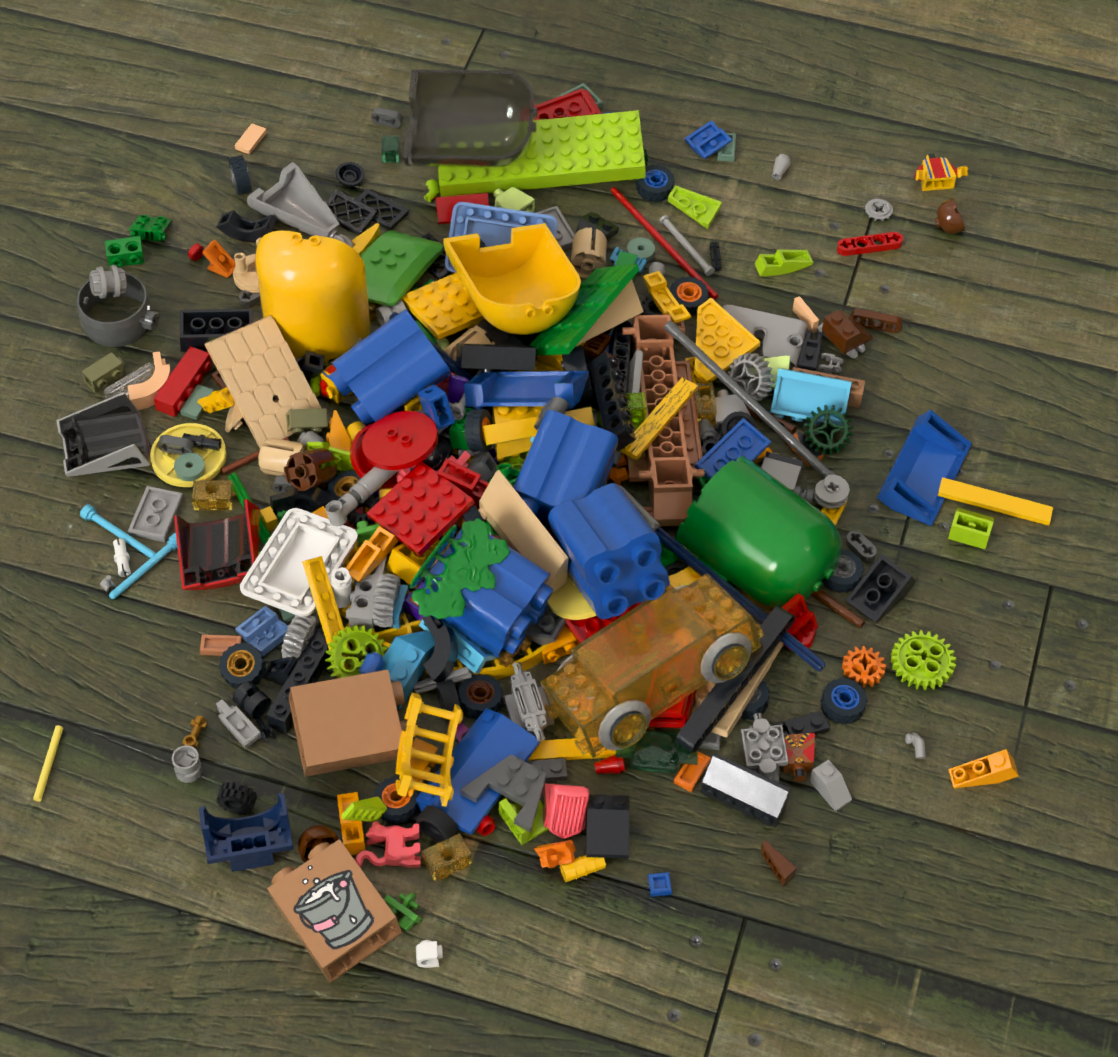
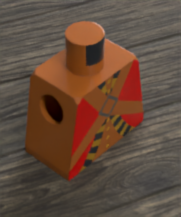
[781,733,815,782]

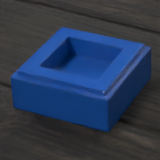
[648,872,672,897]

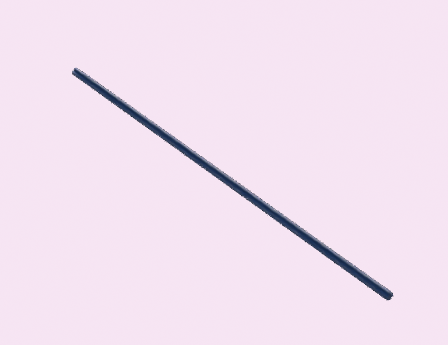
[389,312,826,672]

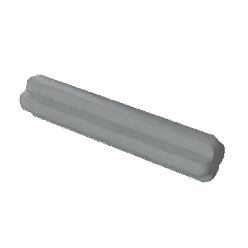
[414,667,472,694]

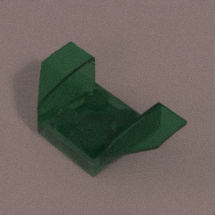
[615,730,698,774]

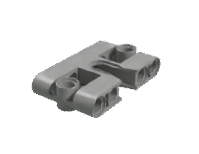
[722,304,808,370]

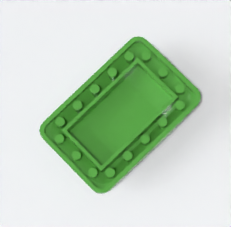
[360,230,443,306]

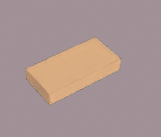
[235,124,267,155]
[793,296,819,334]

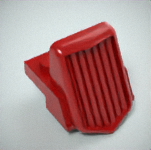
[781,593,819,651]

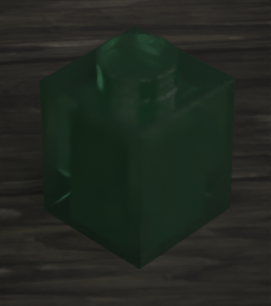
[381,136,400,163]

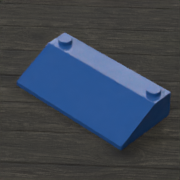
[464,371,589,409]
[877,409,972,526]
[416,708,541,835]

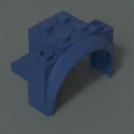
[199,793,293,872]

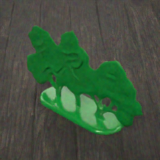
[410,518,510,619]

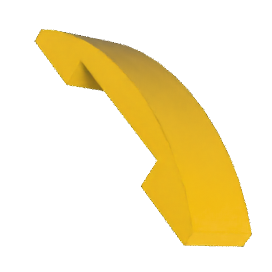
[643,271,691,323]

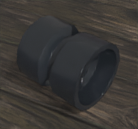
[233,681,271,719]

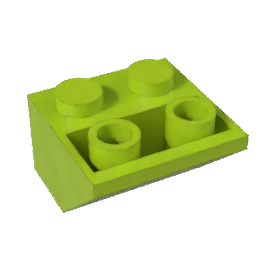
[948,507,994,549]

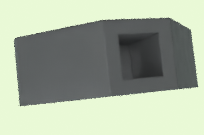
[466,451,498,481]

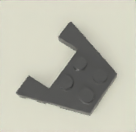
[461,754,547,832]

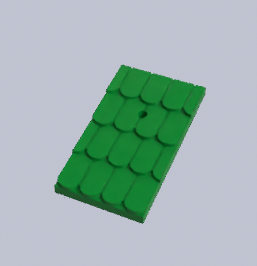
[529,264,643,356]

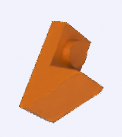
[202,240,236,278]

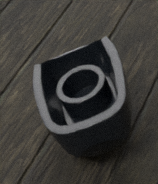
[422,438,452,471]

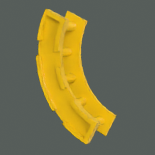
[396,693,463,807]

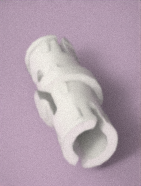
[113,539,131,577]

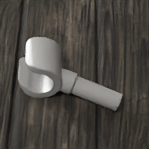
[100,575,116,592]

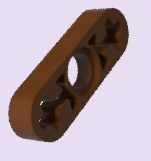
[851,309,903,333]

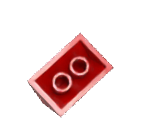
[435,193,489,225]

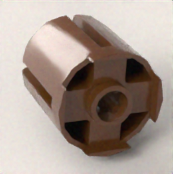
[284,447,337,491]

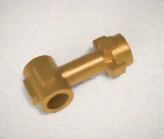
[498,637,531,667]
[182,716,207,750]

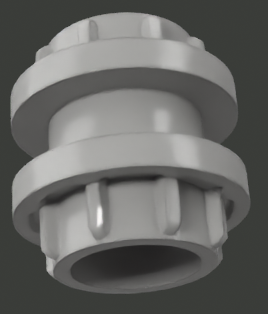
[89,265,127,299]

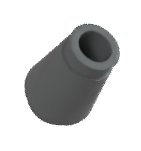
[699,419,718,444]

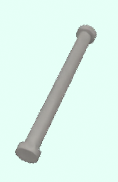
[659,215,715,276]

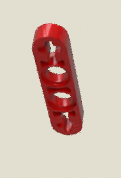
[837,232,903,256]

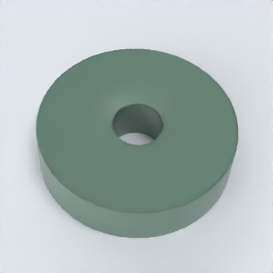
[627,237,655,262]
[174,453,205,481]

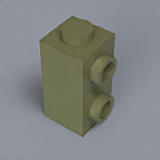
[82,352,125,393]
[286,408,330,434]

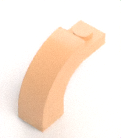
[128,351,171,410]

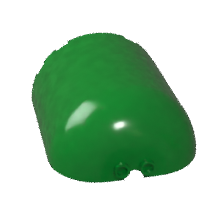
[675,456,841,607]

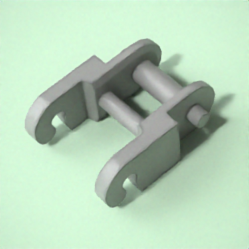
[818,353,844,374]

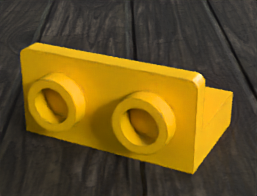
[197,387,235,414]

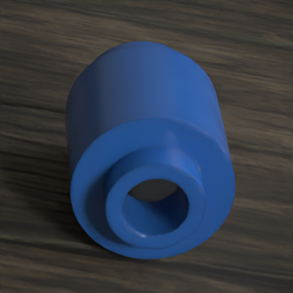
[359,652,385,675]

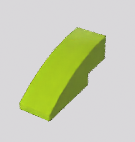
[755,249,814,277]

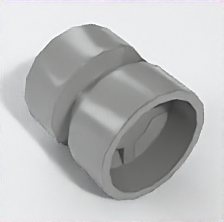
[376,300,406,326]
[172,745,202,783]

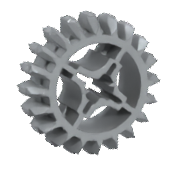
[727,353,775,401]
[372,574,400,628]
[281,613,320,661]

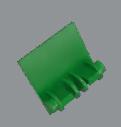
[129,215,172,242]

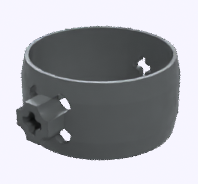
[77,273,160,347]

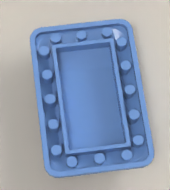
[445,202,558,273]

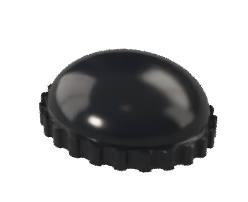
[335,162,365,187]

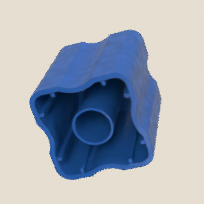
[328,309,451,426]
[513,410,619,529]
[548,483,670,619]
[423,520,554,658]

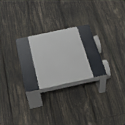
[761,451,803,491]

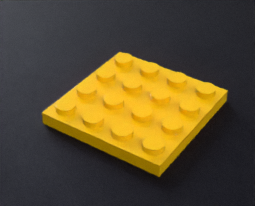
[401,272,484,340]

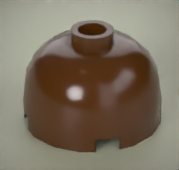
[935,198,965,234]
[298,825,339,862]

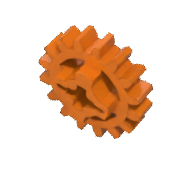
[842,646,886,688]

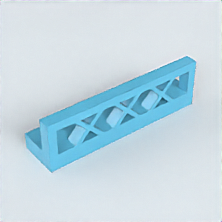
[419,615,496,673]

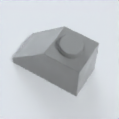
[810,760,852,812]

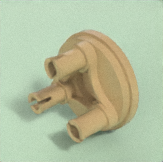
[233,237,262,294]

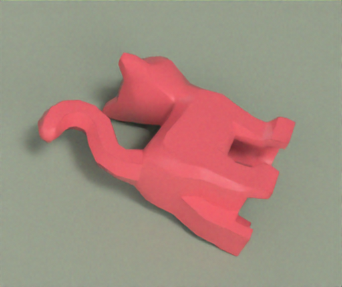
[355,821,421,868]

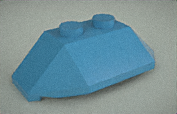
[381,631,435,710]

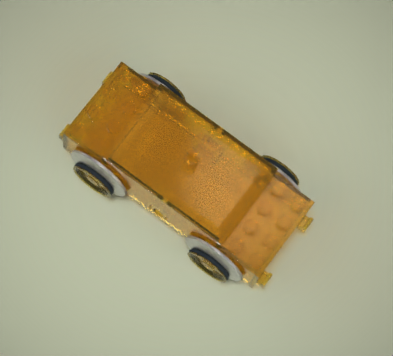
[540,573,764,758]

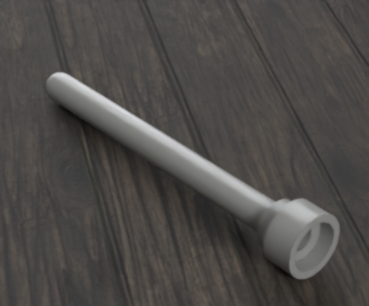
[451,370,482,420]

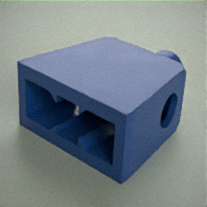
[418,385,455,431]

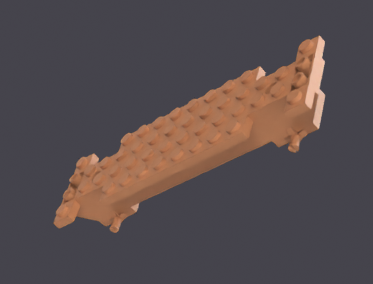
[612,315,704,527]

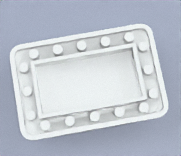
[240,508,358,616]

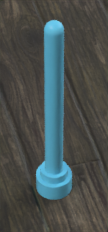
[80,504,156,558]
[109,533,178,599]

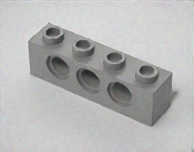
[346,556,388,630]

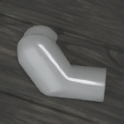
[905,732,926,759]

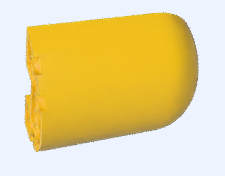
[444,223,581,335]
[255,231,371,362]

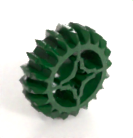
[803,405,854,455]

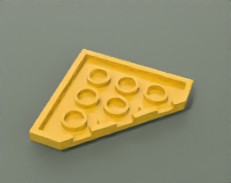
[694,298,760,385]

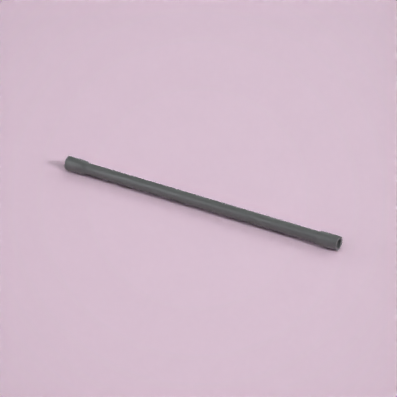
[664,320,836,479]

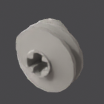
[814,475,850,509]

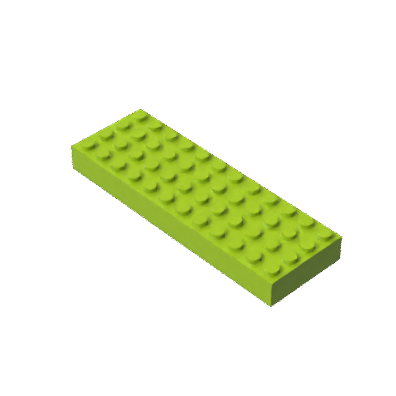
[436,110,646,196]

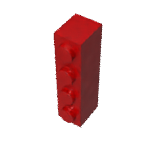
[154,346,212,417]

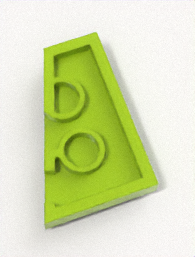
[668,185,722,229]

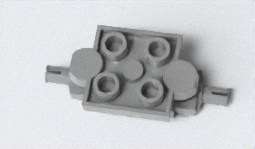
[504,662,554,742]
[741,713,788,783]

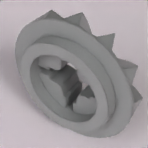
[865,199,893,222]

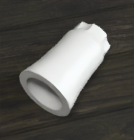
[329,567,352,608]

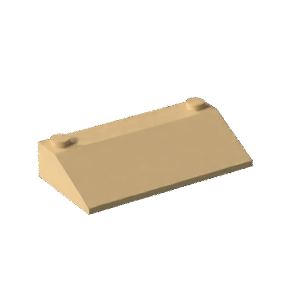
[478,470,568,593]

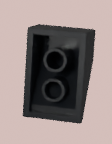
[846,554,916,623]
[586,795,629,858]

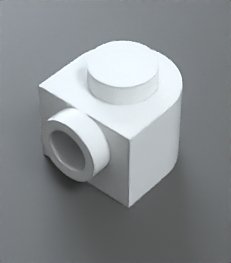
[416,940,443,968]

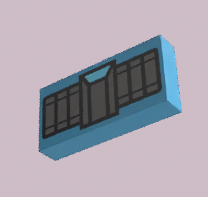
[392,584,409,629]

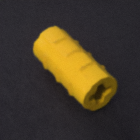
[560,855,606,882]

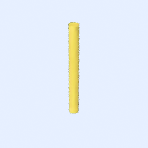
[33,725,64,802]

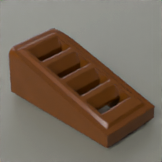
[583,333,612,360]
[761,841,796,886]

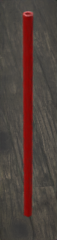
[610,187,719,300]

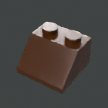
[822,309,873,354]

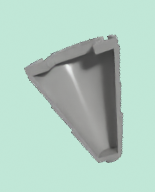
[247,162,339,238]

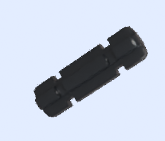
[710,241,722,272]

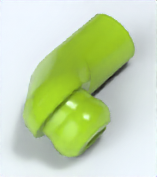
[424,179,439,202]

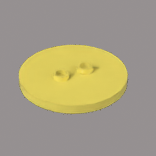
[150,423,226,487]
[547,573,597,620]

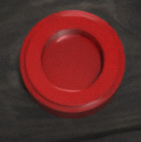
[187,243,204,261]

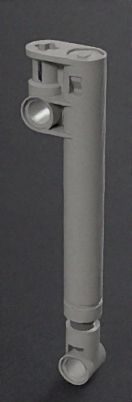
[325,409,450,526]

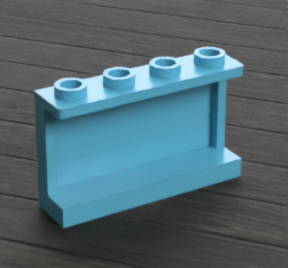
[770,368,852,428]

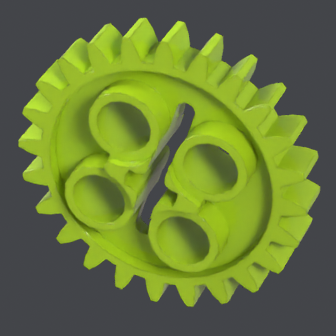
[325,625,388,679]
[890,630,956,690]

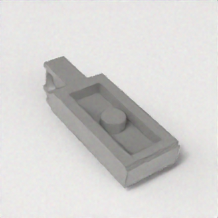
[216,699,262,749]

